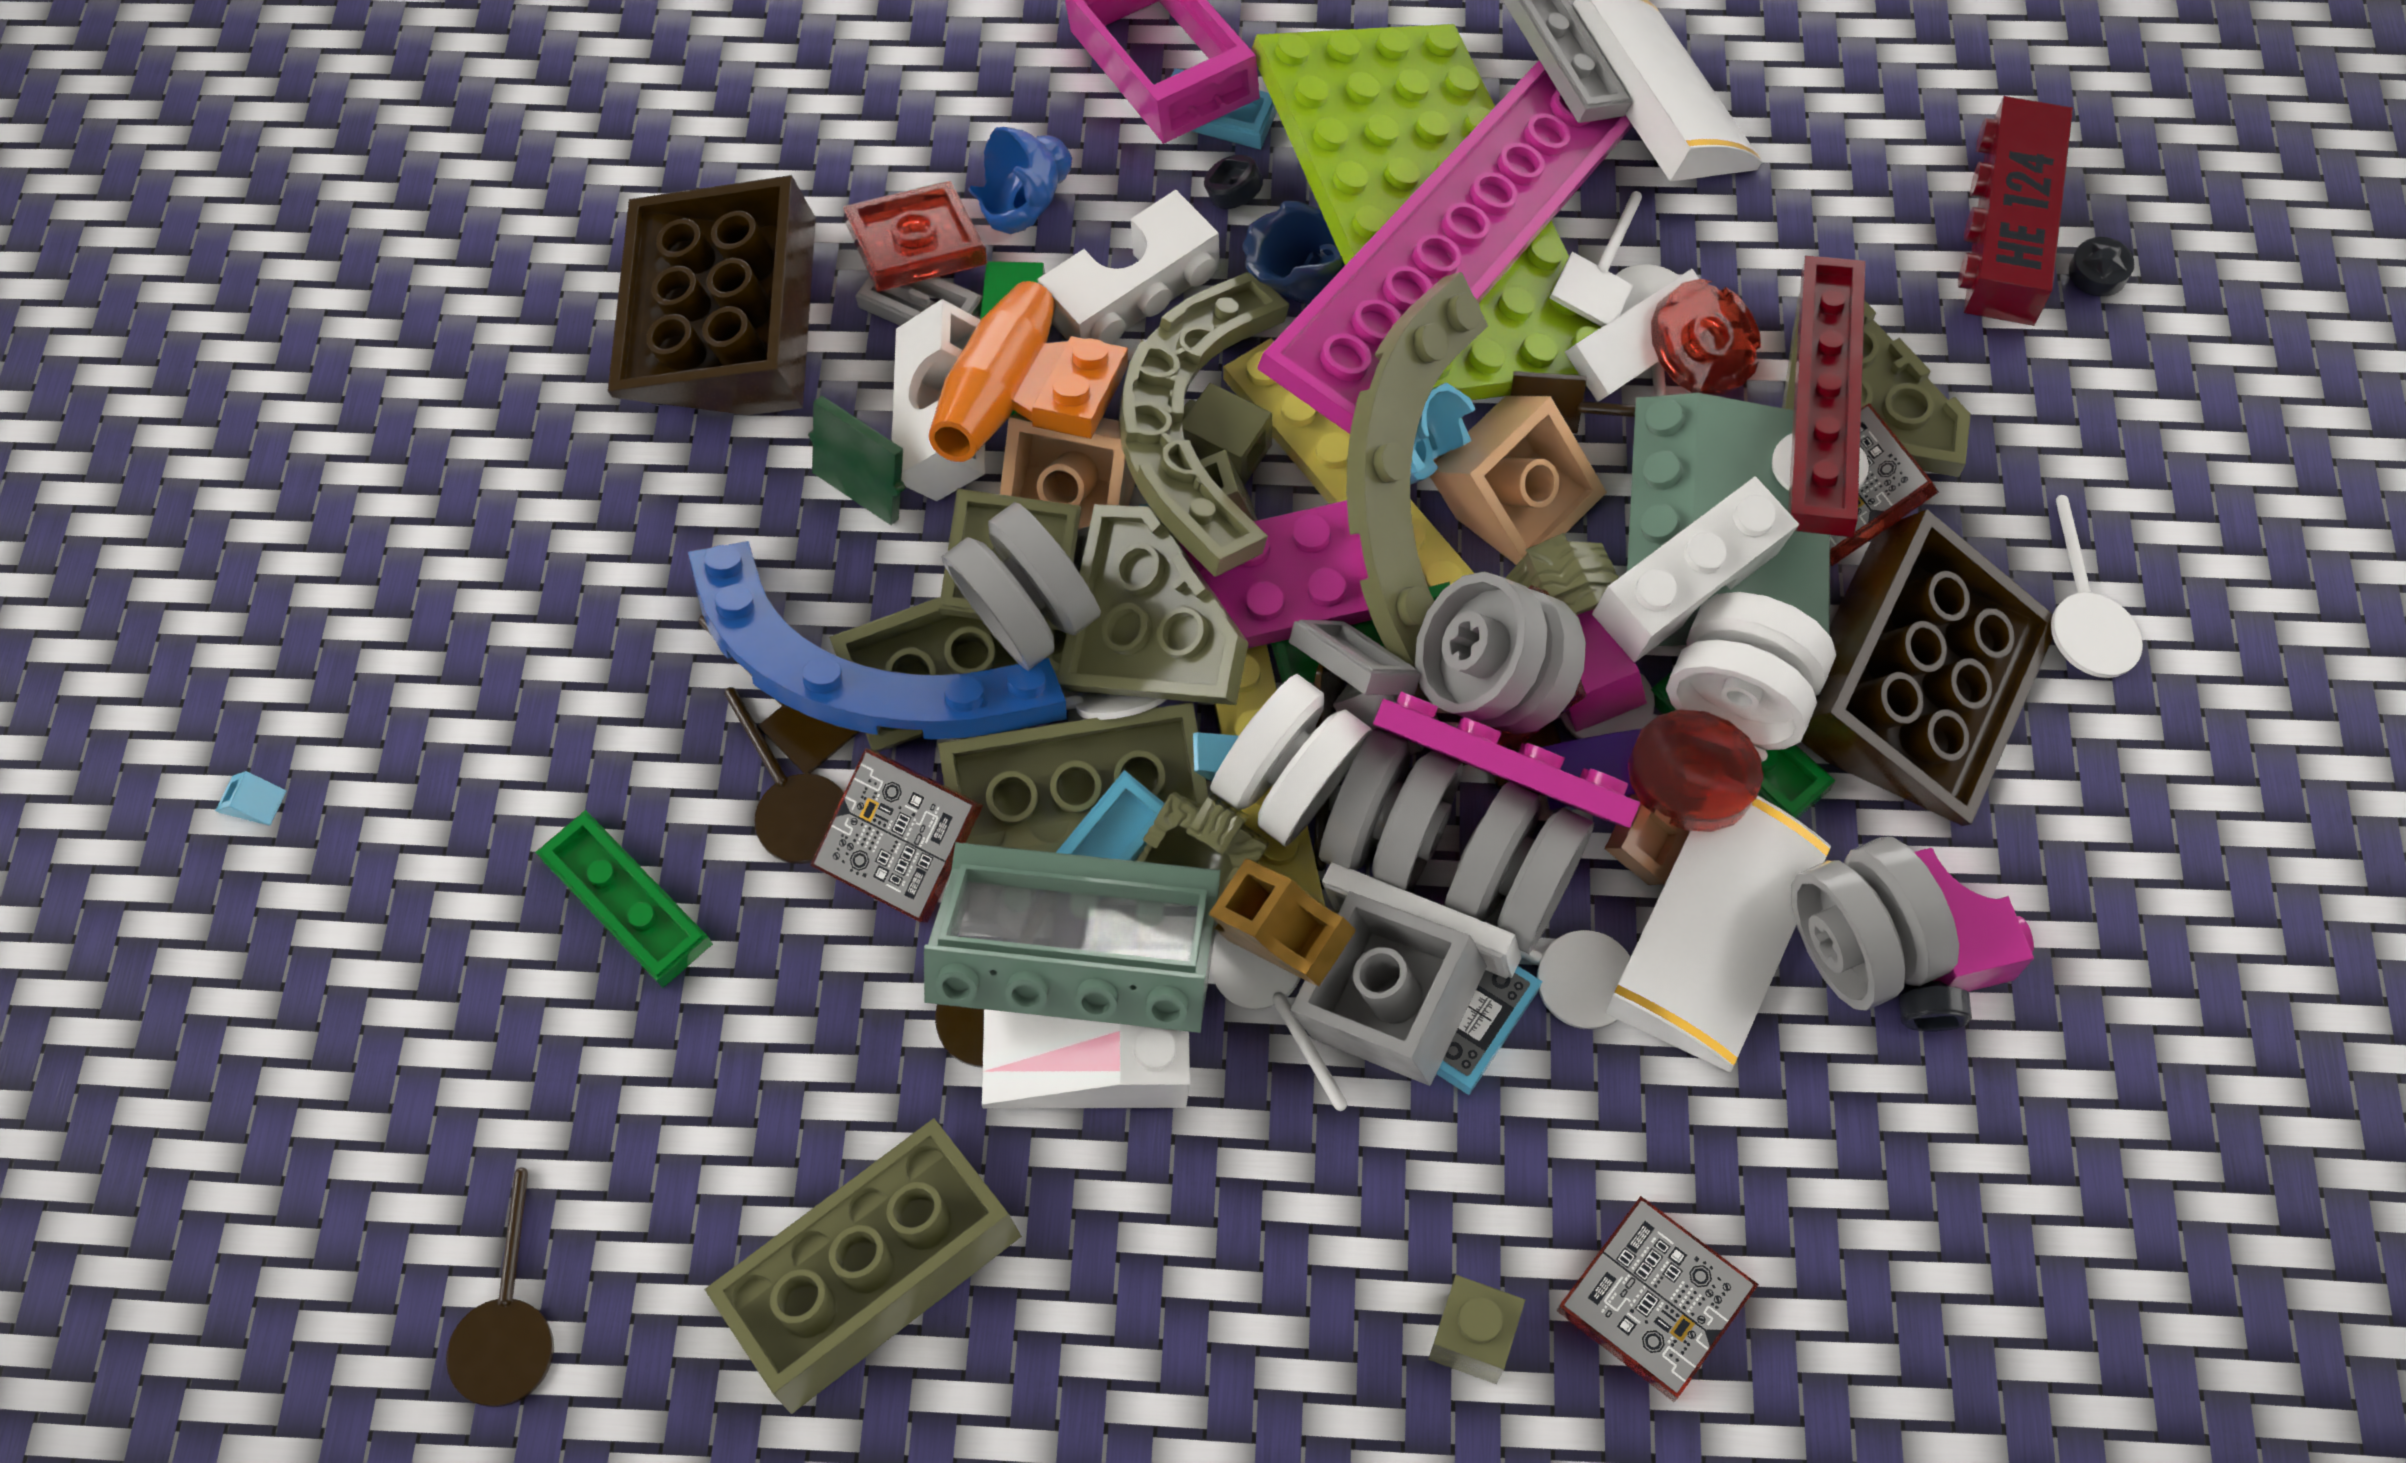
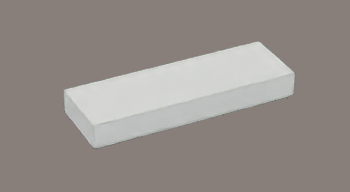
[1565,269,1724,402]
[1322,862,1521,979]

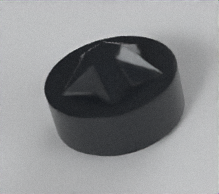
[1204,155,1263,209]
[2069,237,2134,297]
[1899,981,1972,1032]

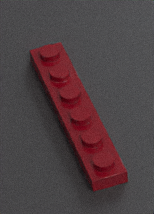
[1788,255,1866,537]

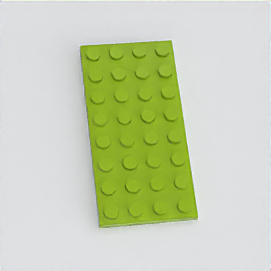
[1251,24,1601,400]

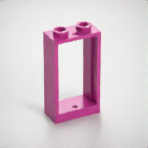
[1065,0,1260,144]

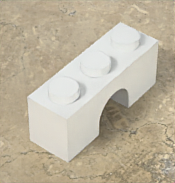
[1037,190,1220,344]
[892,299,985,501]
[1592,476,1799,663]

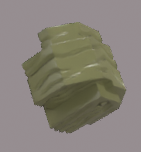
[1506,533,1619,615]
[1137,792,1269,899]

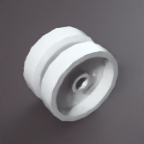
[1666,592,1836,750]
[1210,674,1372,847]

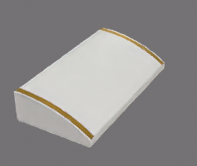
[1572,0,1763,182]
[1605,775,1831,1072]

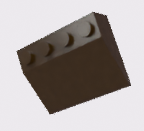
[608,175,816,415]
[1801,509,2053,826]

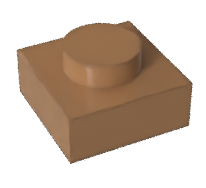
[1604,793,1691,885]

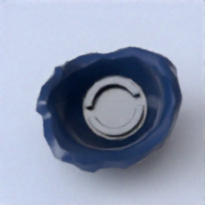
[1242,201,1345,304]

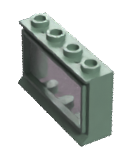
[924,842,1221,1033]

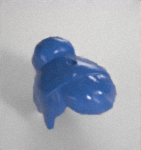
[968,127,1072,235]

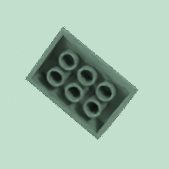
[1627,393,1831,647]

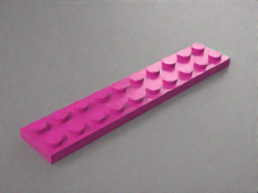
[1257,60,1633,434]

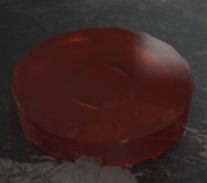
[1651,279,1761,396]
[1628,709,1763,832]

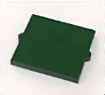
[808,396,906,525]

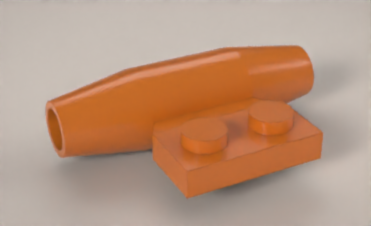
[929,281,1128,462]

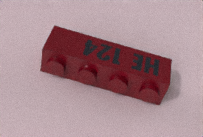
[1958,96,2073,326]

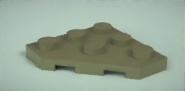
[1782,294,1971,477]
[1057,504,1248,705]

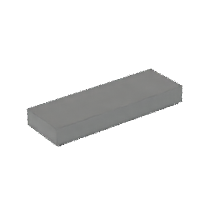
[1503,0,1632,123]

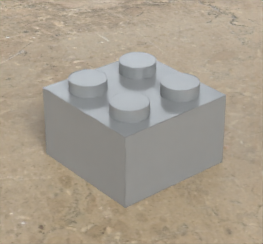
[1290,891,1487,1086]

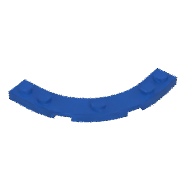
[688,541,1066,739]

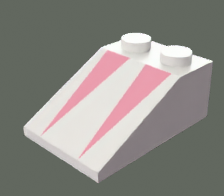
[982,952,1190,1108]

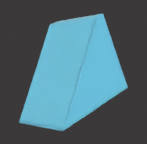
[1193,732,1238,782]
[215,771,287,826]

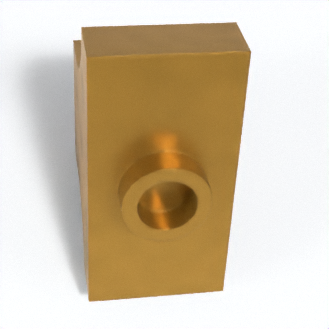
[1209,858,1356,987]

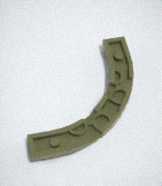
[1119,272,1290,577]
[1346,272,1488,704]

